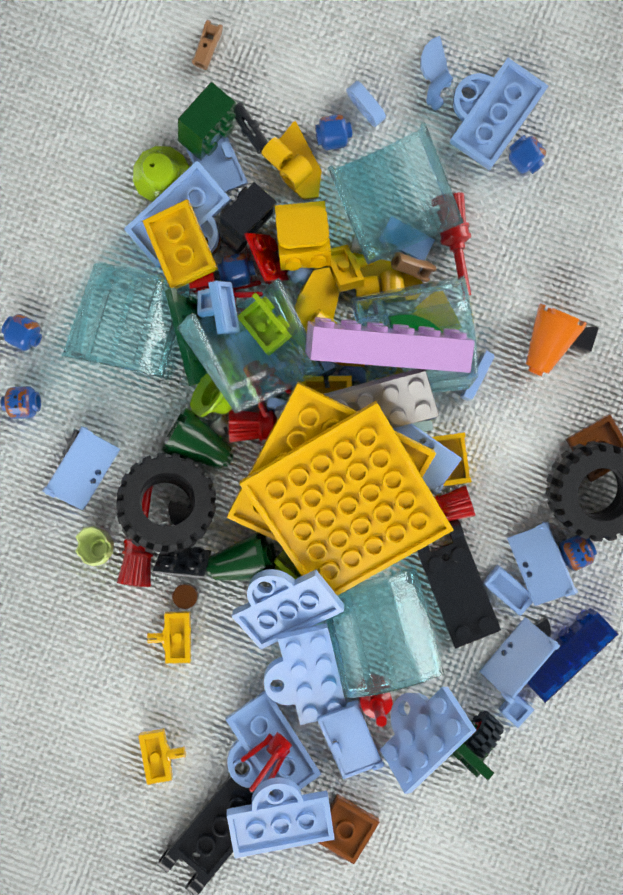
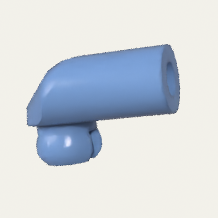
[426,69,453,110]
[338,366,375,384]

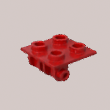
[245,233,289,288]

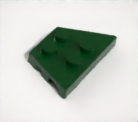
[165,288,228,386]

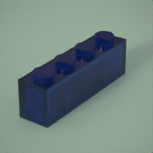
[527,608,619,703]

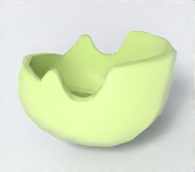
[75,526,114,566]

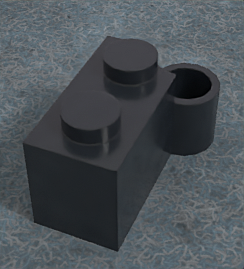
[220,182,277,254]

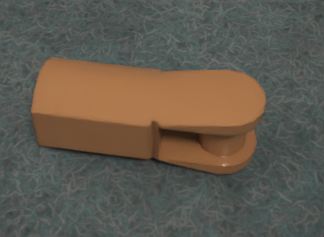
[192,20,223,70]
[391,252,437,282]

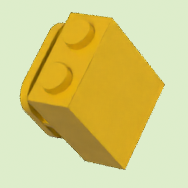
[275,201,331,271]

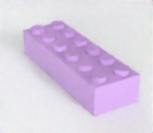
[305,317,475,373]

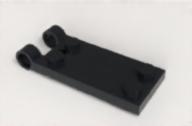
[416,519,501,649]
[157,769,255,895]

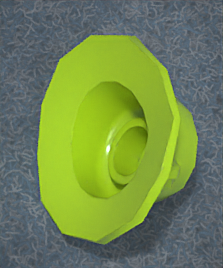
[133,146,190,202]
[190,365,239,417]

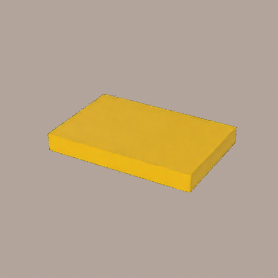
[142,199,218,289]

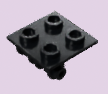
[152,547,211,579]

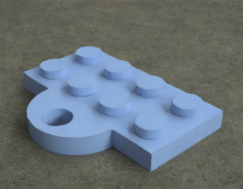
[449,58,549,171]
[124,160,232,268]
[232,569,344,649]
[264,623,346,725]
[380,687,476,794]
[225,691,322,795]
[227,778,334,858]

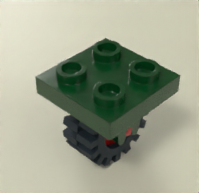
[452,711,504,781]

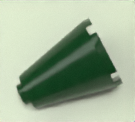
[161,407,234,469]
[206,532,277,581]

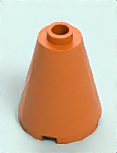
[525,303,587,376]

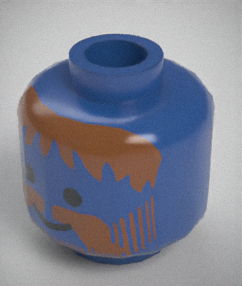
[315,114,352,151]
[508,135,546,174]
[218,253,256,288]
[1,314,42,351]
[1,386,41,419]
[559,535,597,571]

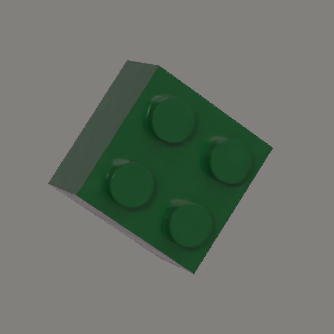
[178,81,236,160]

